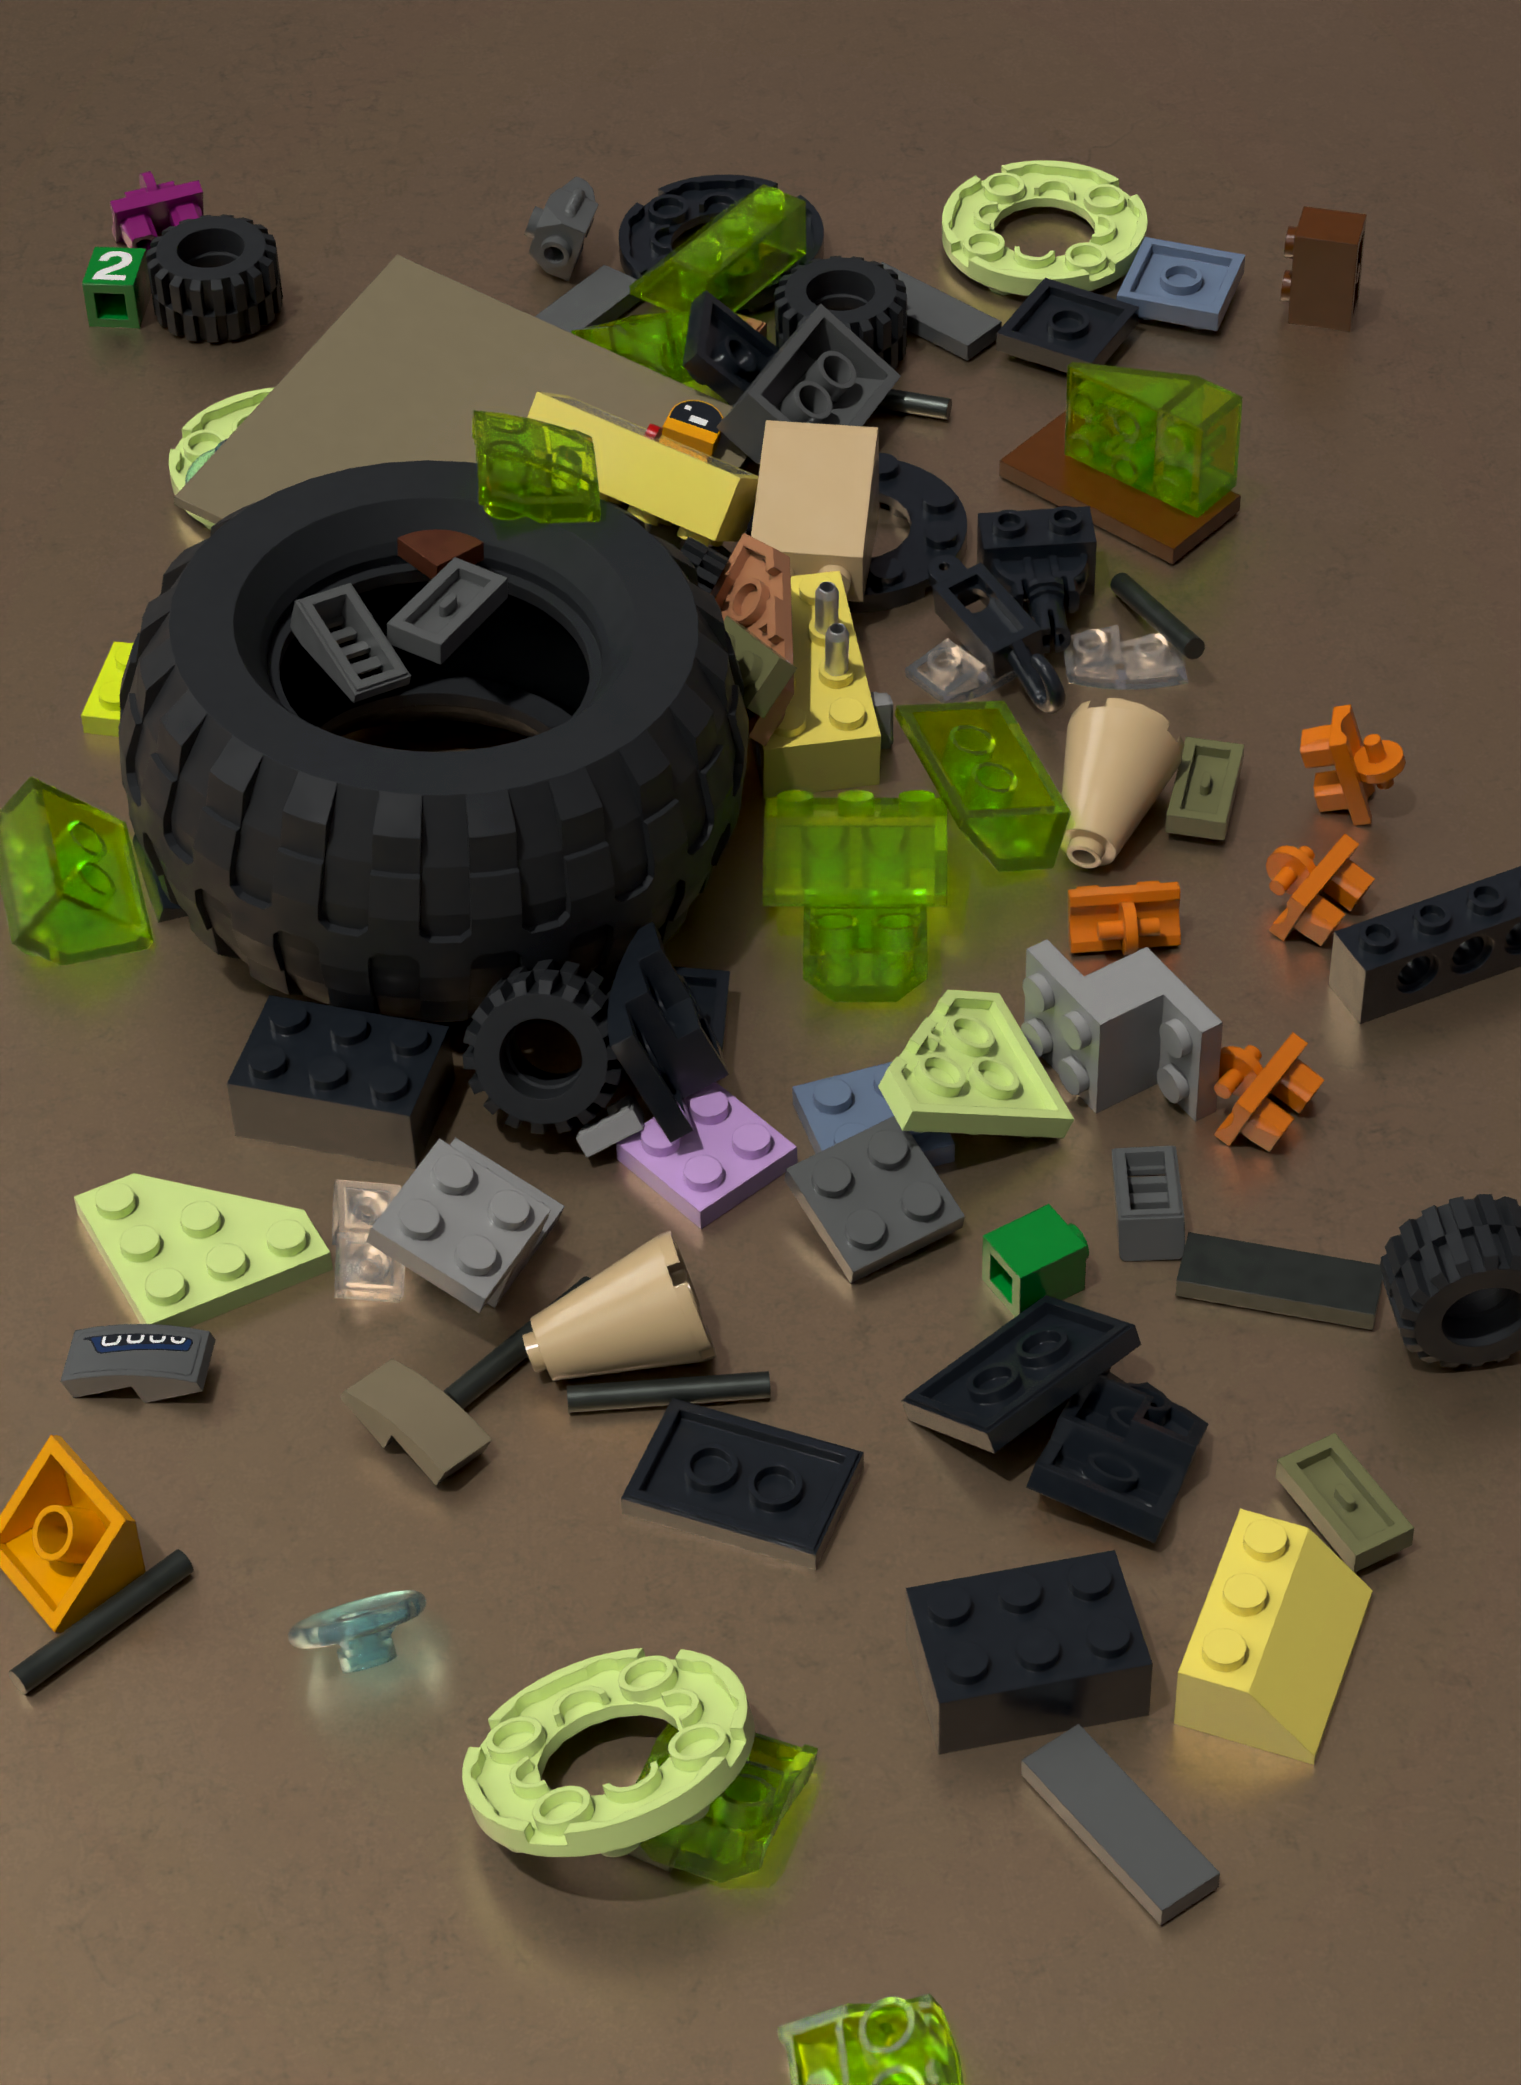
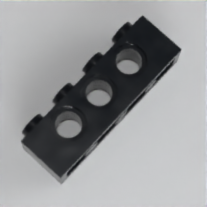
[1329,866,1521,1024]

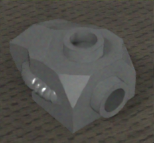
[524,176,599,281]

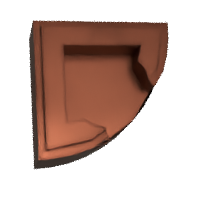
[397,529,484,580]

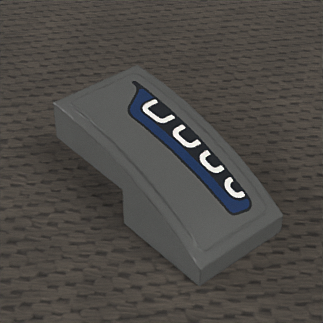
[60,1324,216,1403]

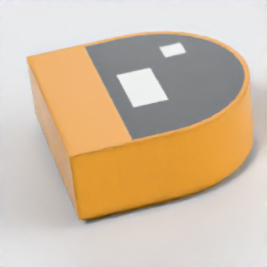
[662,400,723,456]

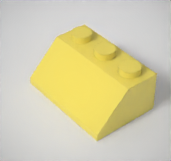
[1174,1509,1373,1765]

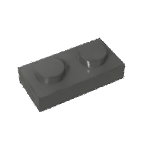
[387,557,508,665]

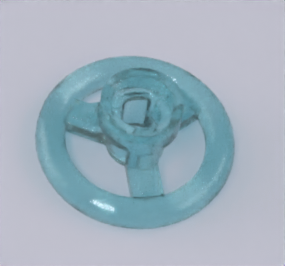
[288,1590,427,1673]

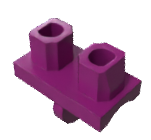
[110,171,204,254]

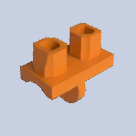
[1300,704,1406,826]
[1266,833,1375,947]
[1068,880,1181,956]
[1214,1032,1325,1152]

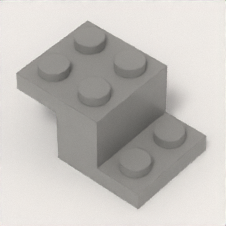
[1021,939,1223,1122]
[366,1137,565,1313]

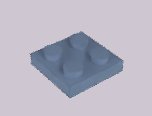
[1116,237,1245,331]
[792,1061,955,1167]

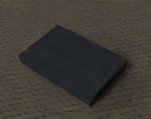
[901,1295,1141,1453]
[621,1398,864,1570]

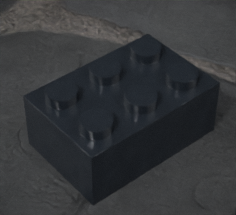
[227,995,455,1169]
[906,1550,1153,1755]

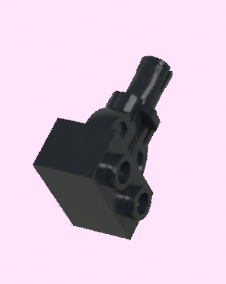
[977,506,1097,653]

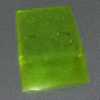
[1064,362,1243,518]

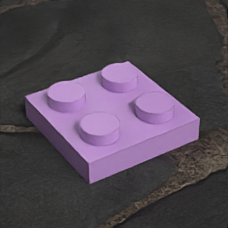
[616,1082,798,1229]

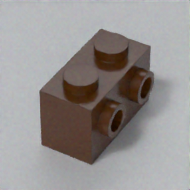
[1281,206,1367,332]

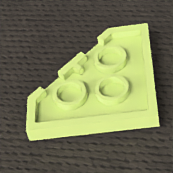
[878,989,1074,1138]
[74,1173,333,1327]

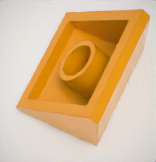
[0,1435,146,1633]

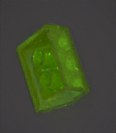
[629,184,806,319]
[894,701,1071,872]
[0,776,154,966]
[763,790,947,907]

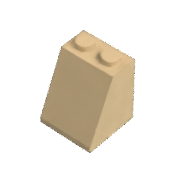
[751,420,879,602]

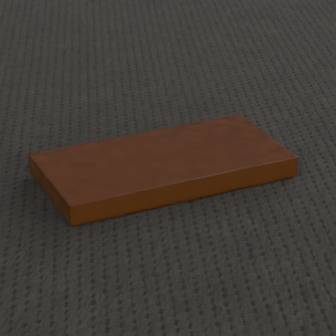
[999,409,1241,564]

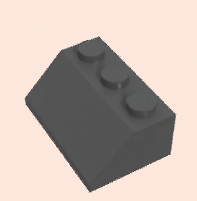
[716,304,901,464]

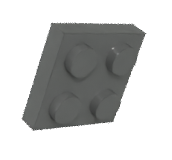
[784,1116,965,1283]

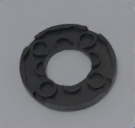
[618,174,824,313]
[746,453,967,613]

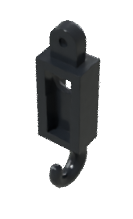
[927,554,1066,714]

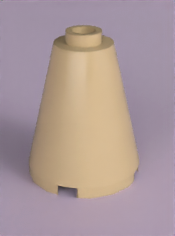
[1058,698,1184,868]
[522,1231,717,1381]

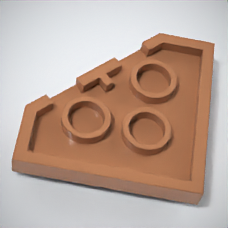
[710,533,794,746]

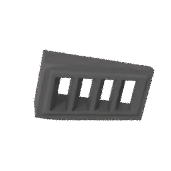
[290,583,411,703]
[1112,1145,1185,1262]

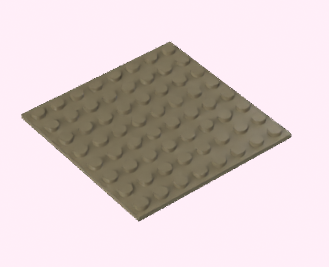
[174,254,751,550]

